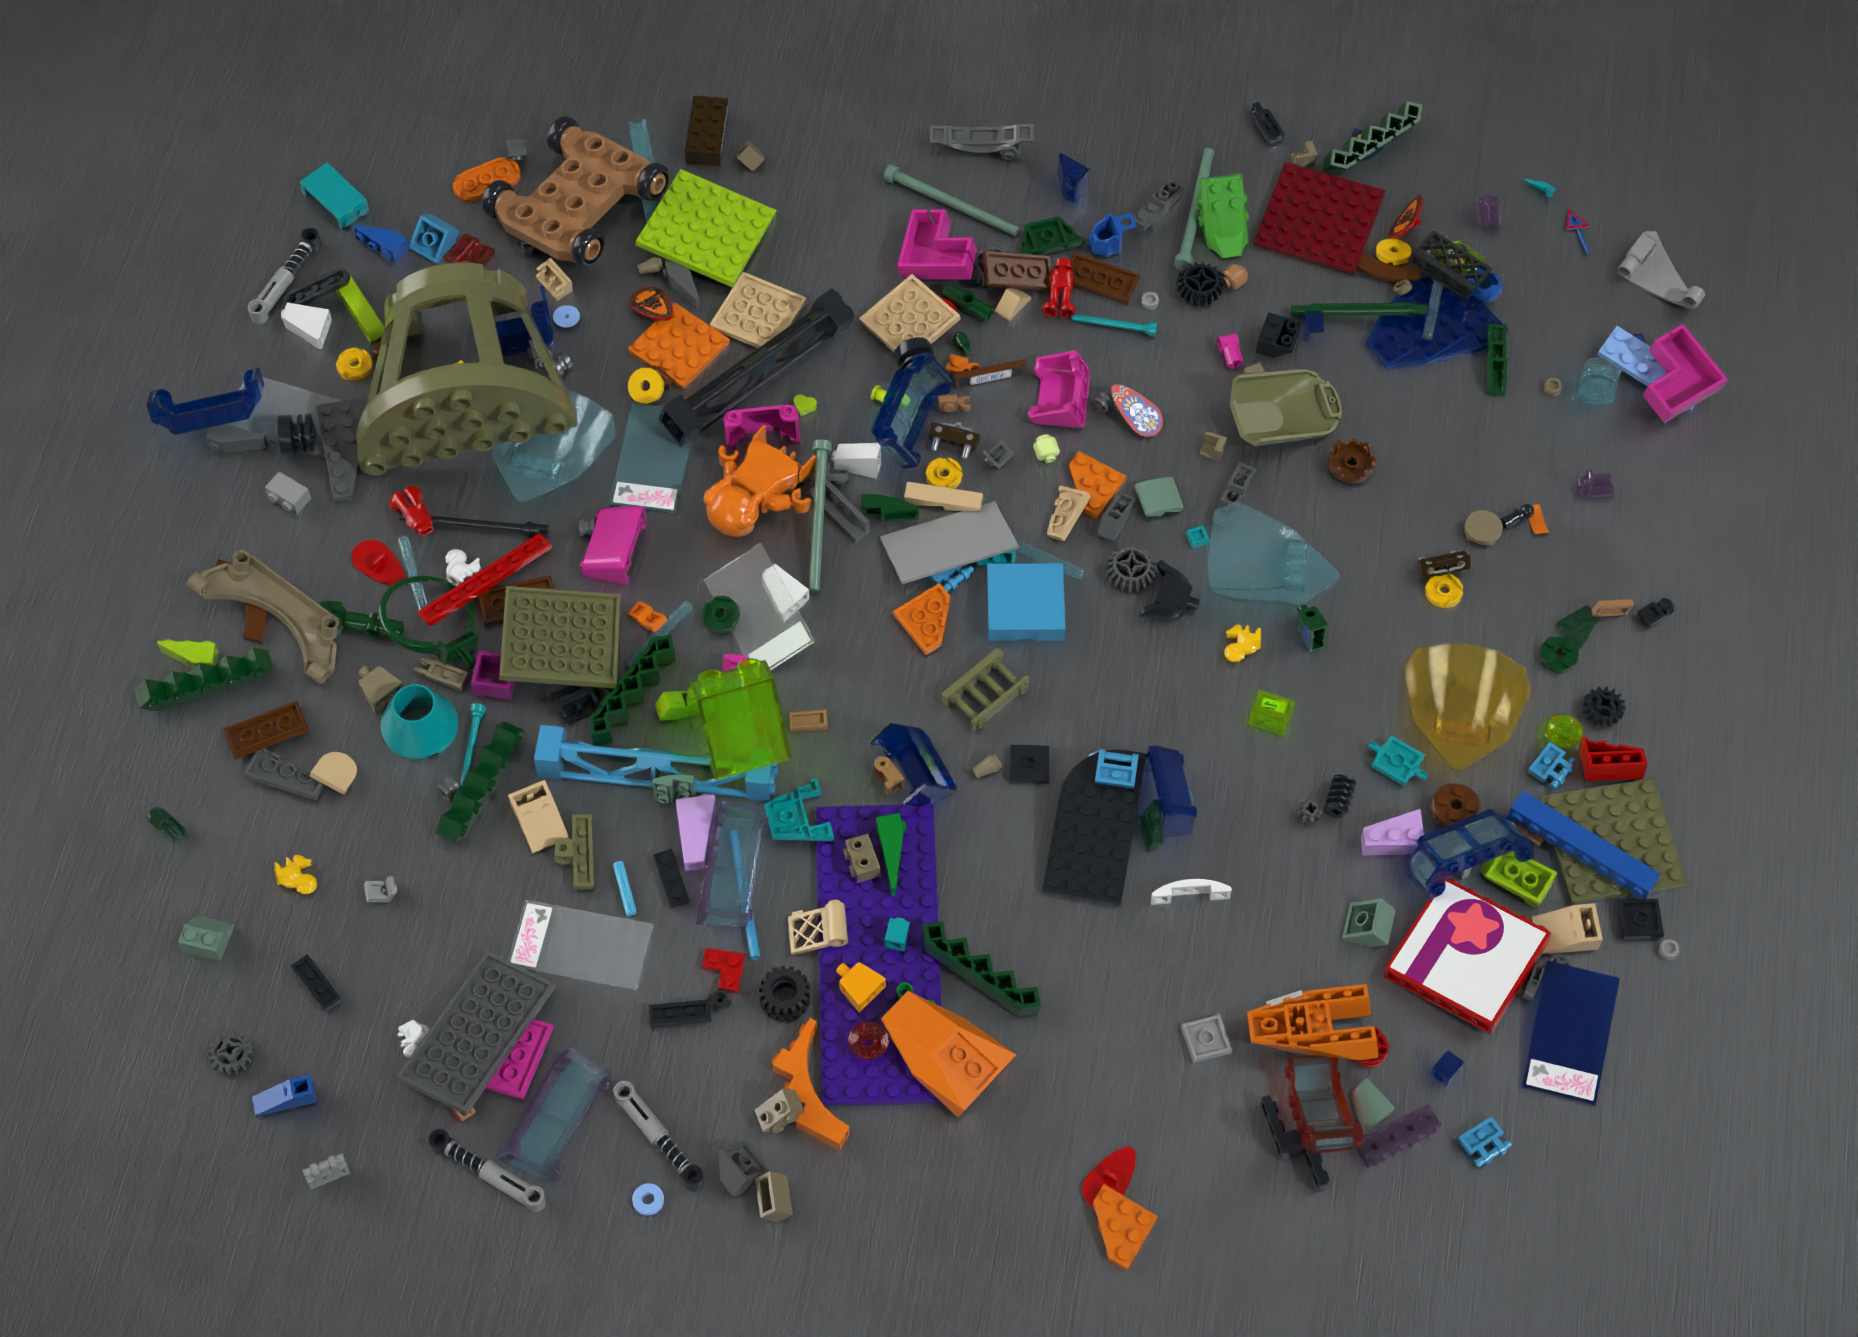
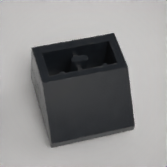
[1256,312,1303,358]

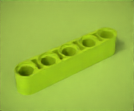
[336,270,384,343]

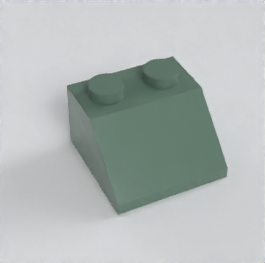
[1342,898,1396,947]
[178,915,235,961]

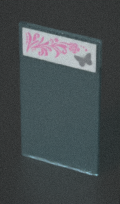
[609,403,692,514]

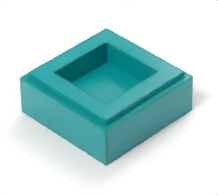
[1185,525,1210,549]

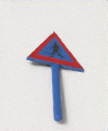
[1566,209,1590,255]

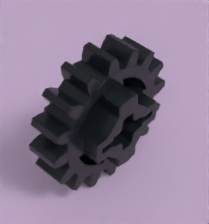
[1582,686,1626,727]

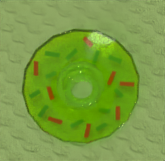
[1545,713,1583,748]

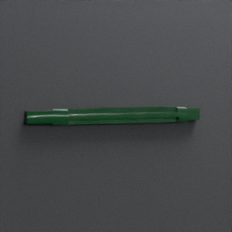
[1291,303,1427,316]

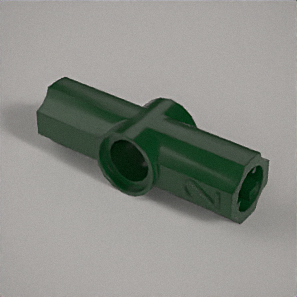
[941,283,994,322]
[344,611,405,638]

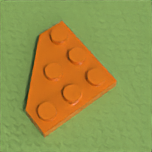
[1069,451,1126,520]
[893,583,950,655]
[1093,1184,1158,1271]

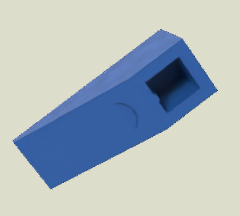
[353,225,409,263]
[252,1075,317,1117]

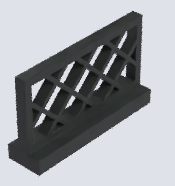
[1408,230,1493,301]

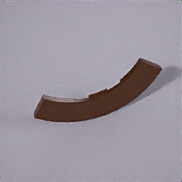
[1357,251,1431,283]
[215,559,267,644]

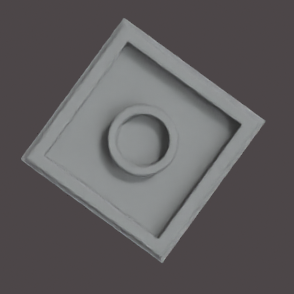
[1181,1014,1233,1063]

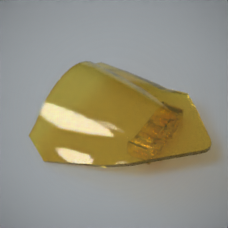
[1404,643,1531,771]

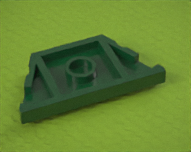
[1020,216,1086,255]

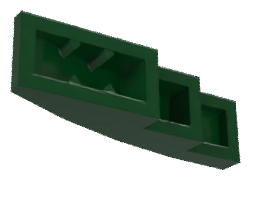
[1486,324,1508,395]

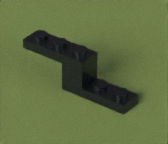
[1260,1095,1329,1193]

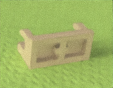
[536,258,573,301]

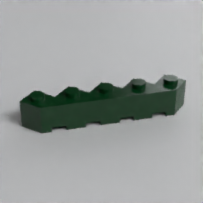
[1323,101,1422,176]
[589,634,676,746]
[134,647,274,711]
[436,721,525,842]
[921,921,1041,1016]

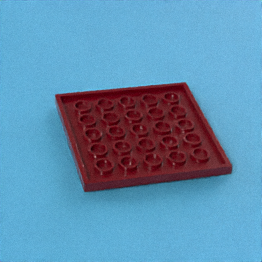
[1253,162,1386,275]

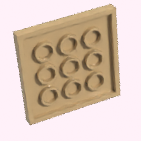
[710,272,807,350]
[859,274,961,352]

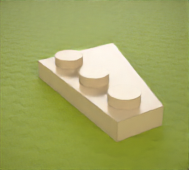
[1047,486,1091,542]

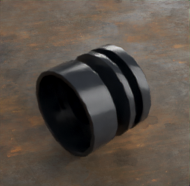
[894,337,939,385]
[277,413,317,455]

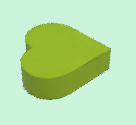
[793,395,817,417]

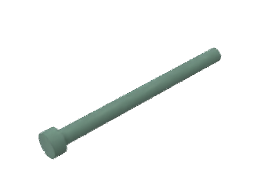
[1174,148,1214,271]
[883,164,1020,237]
[809,439,831,592]

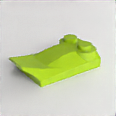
[1479,845,1557,907]

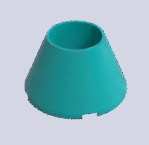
[380,684,459,759]

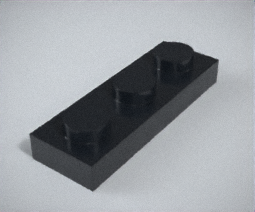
[653,849,690,909]
[291,954,342,1013]
[649,999,711,1027]

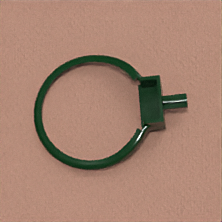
[379,576,479,669]

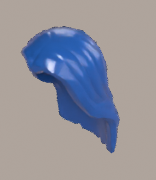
[1454,259,1502,303]

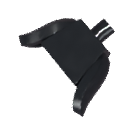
[1139,559,1200,620]

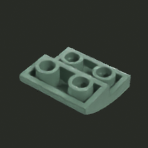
[1135,477,1184,516]
[652,775,696,804]

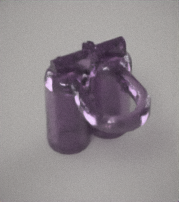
[1474,195,1502,228]
[1578,470,1614,499]

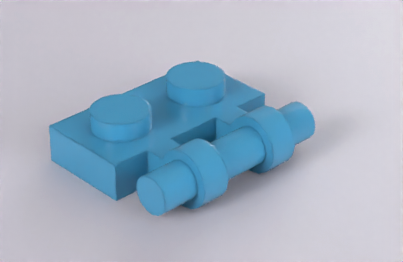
[928,565,974,592]
[1528,742,1576,790]
[1457,1116,1512,1168]

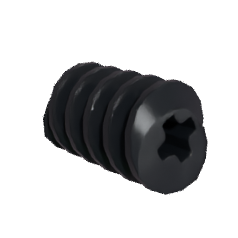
[1323,774,1357,818]

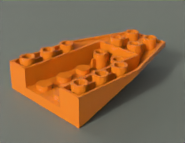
[881,991,1016,1117]

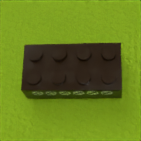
[685,96,729,166]

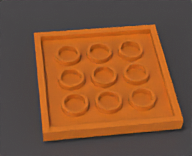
[628,302,730,390]

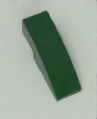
[861,494,918,522]

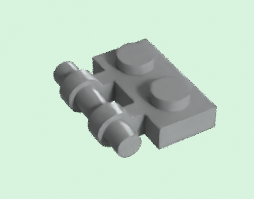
[302,1153,350,1190]

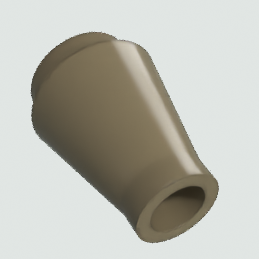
[637,255,665,275]
[972,754,1002,778]

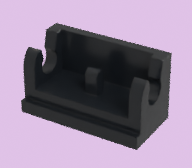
[555,686,600,726]

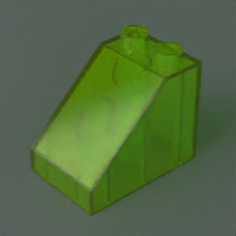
[686,658,792,780]

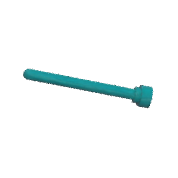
[1071,314,1158,337]
[459,703,486,789]

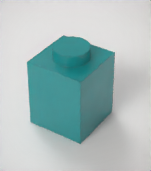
[885,918,910,952]

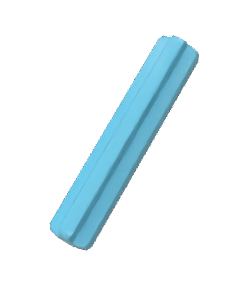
[613,861,637,916]

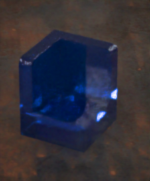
[1303,313,1325,341]
[1430,1050,1464,1087]

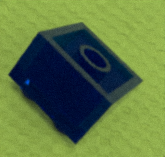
[1057,153,1090,204]

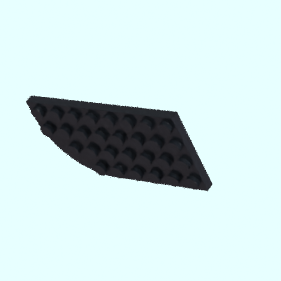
[1042,749,1147,906]

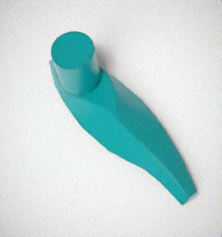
[1524,178,1556,197]

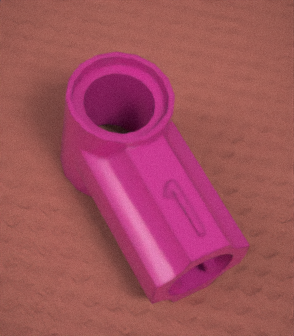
[1217,333,1244,370]

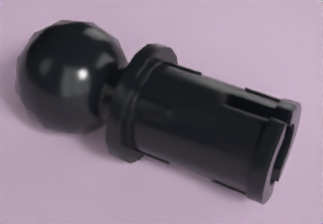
[1500,504,1534,529]

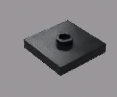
[1010,745,1049,783]
[1617,899,1664,939]

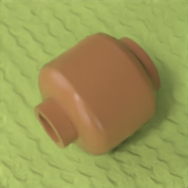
[1221,264,1248,291]

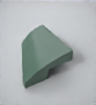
[1350,1078,1395,1137]

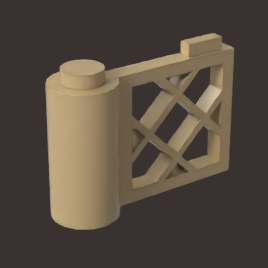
[788,900,848,955]

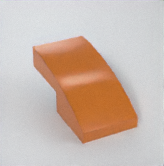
[626,601,668,633]

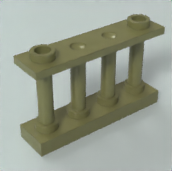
[941,647,1030,732]

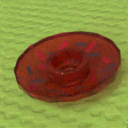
[848,1021,889,1060]

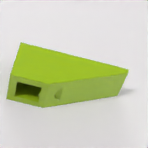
[157,639,219,669]
[655,690,720,721]

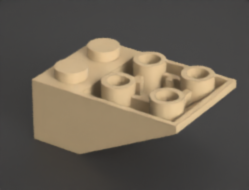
[508,780,569,853]
[1531,903,1603,954]

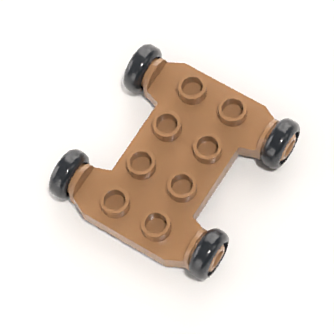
[481,116,670,267]

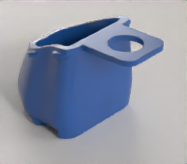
[1087,213,1137,257]

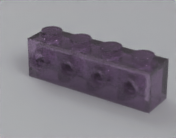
[1355,1104,1441,1168]

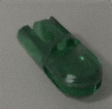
[148,807,188,844]

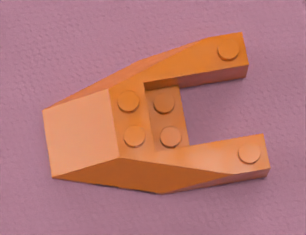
[1247,984,1378,1060]

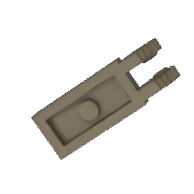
[413,657,469,691]

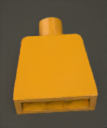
[836,962,886,1013]

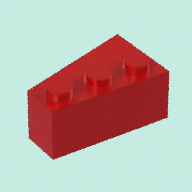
[1578,736,1648,781]

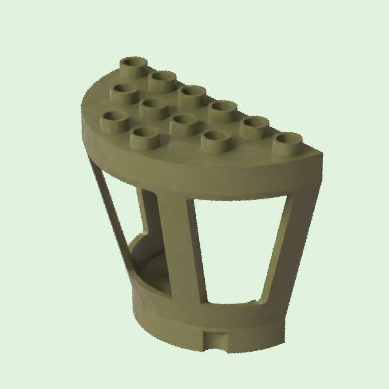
[356,263,578,475]

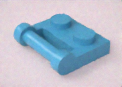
[1095,749,1139,789]

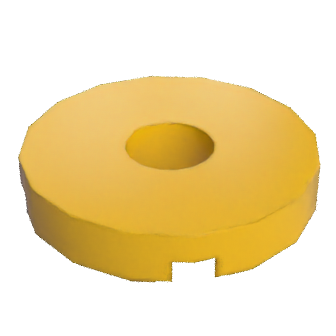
[1376,239,1412,265]
[336,348,373,381]
[628,368,664,404]
[926,457,963,489]
[1425,574,1463,608]

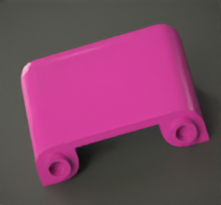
[1028,350,1090,428]
[724,405,800,451]
[580,505,647,586]

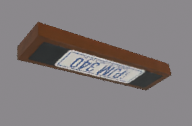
[954,359,1026,389]

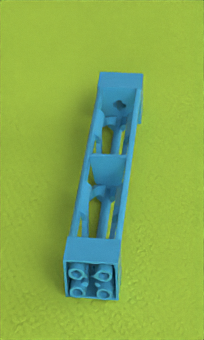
[534,725,778,801]

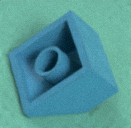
[409,214,460,263]

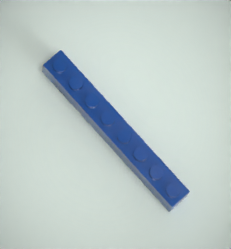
[1508,791,1661,900]

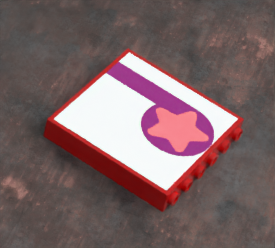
[1384,877,1551,1035]

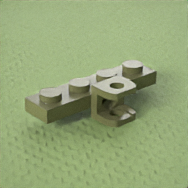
[554,814,594,890]

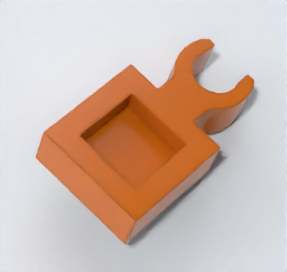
[946,354,979,374]

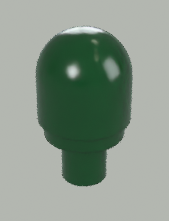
[953,332,972,355]

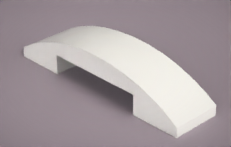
[1150,879,1232,905]

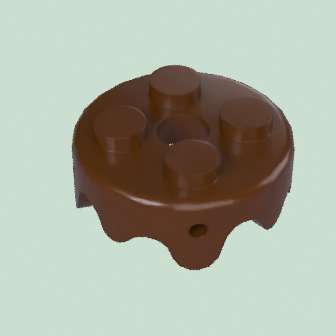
[1328,438,1376,484]
[1430,783,1481,834]

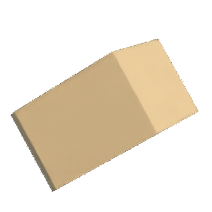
[995,288,1031,322]

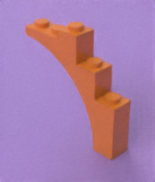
[771,1018,850,1151]

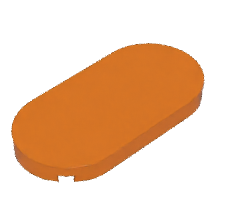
[452,157,520,202]

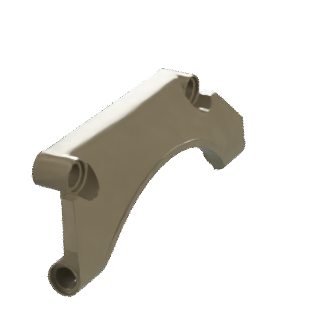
[187,550,339,685]

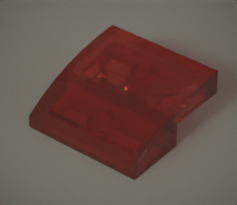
[443,234,495,266]

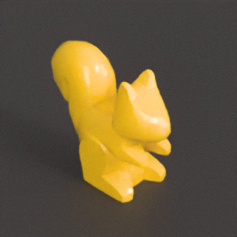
[1224,624,1262,663]
[274,854,317,894]

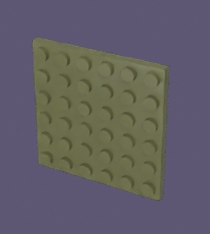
[499,586,620,688]
[1540,779,1687,905]

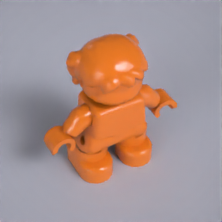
[703,425,816,538]

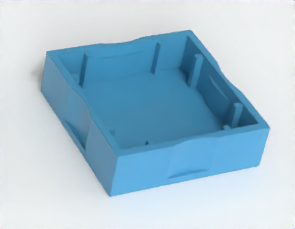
[987,563,1065,641]

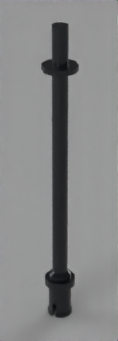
[399,513,549,536]

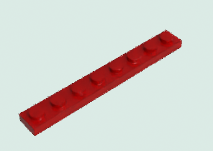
[417,533,552,627]

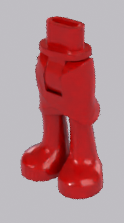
[1042,258,1076,318]
[389,486,434,536]

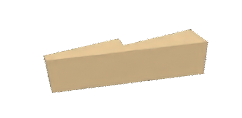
[904,482,983,511]

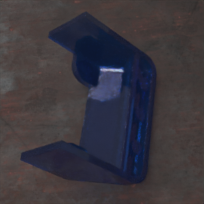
[494,286,555,356]
[870,723,957,807]
[1144,745,1197,839]

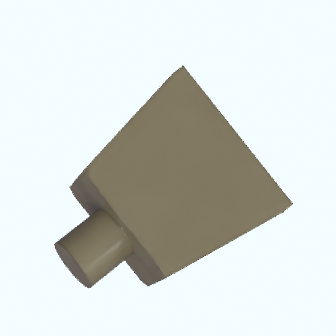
[358,666,403,713]

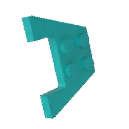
[764,777,834,841]

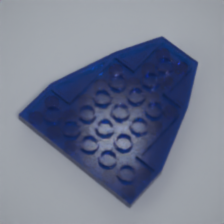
[1365,259,1509,370]

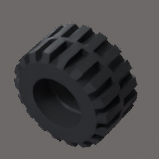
[759,966,810,1022]

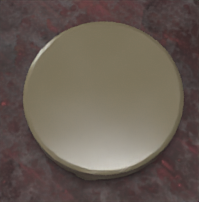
[1464,510,1503,546]

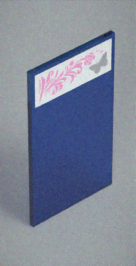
[1522,960,1620,1105]

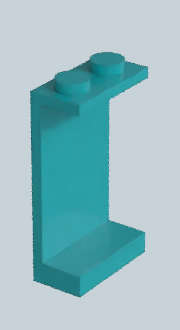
[299,163,369,230]

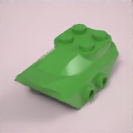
[1196,173,1249,258]

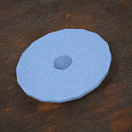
[553,305,580,328]

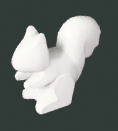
[445,549,482,586]
[397,1020,430,1058]

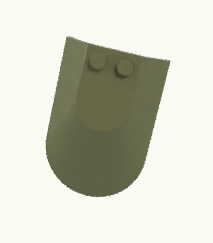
[1230,369,1342,446]

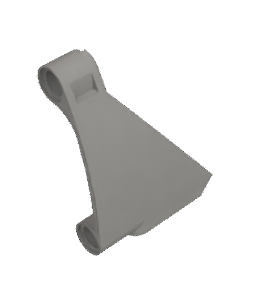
[1617,231,1706,309]

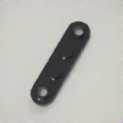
[284,268,350,306]

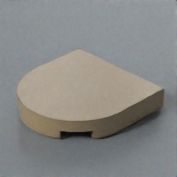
[310,752,357,795]

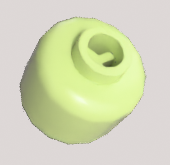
[1033,434,1060,463]

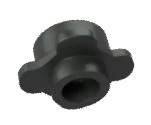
[708,989,732,1012]

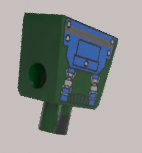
[1296,605,1328,653]

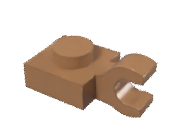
[938,395,971,413]

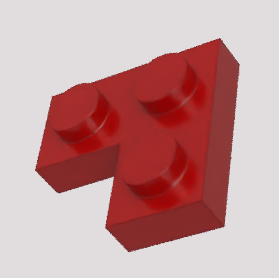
[702,948,746,994]

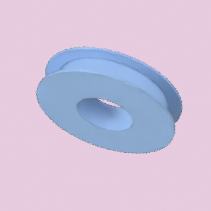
[632,1183,664,1216]

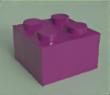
[471,651,516,700]

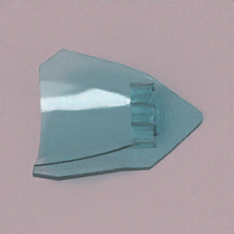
[492,389,616,503]
[1208,501,1340,607]

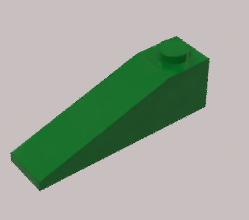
[876,813,906,896]

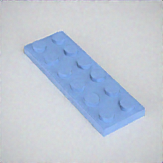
[1597,326,1695,413]

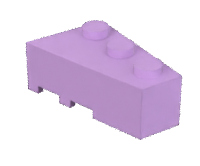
[1361,809,1425,856]

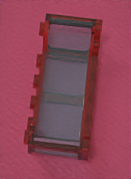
[1284,1056,1363,1155]

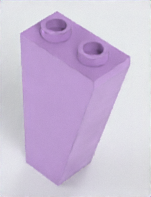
[676,794,716,872]

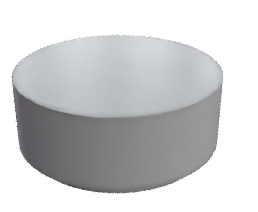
[1141,292,1159,310]
[1658,939,1680,960]

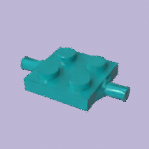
[1368,735,1429,787]

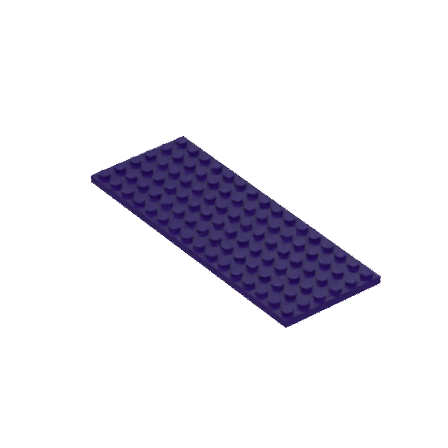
[816,804,942,1107]

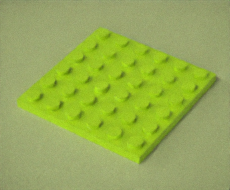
[635,169,777,287]

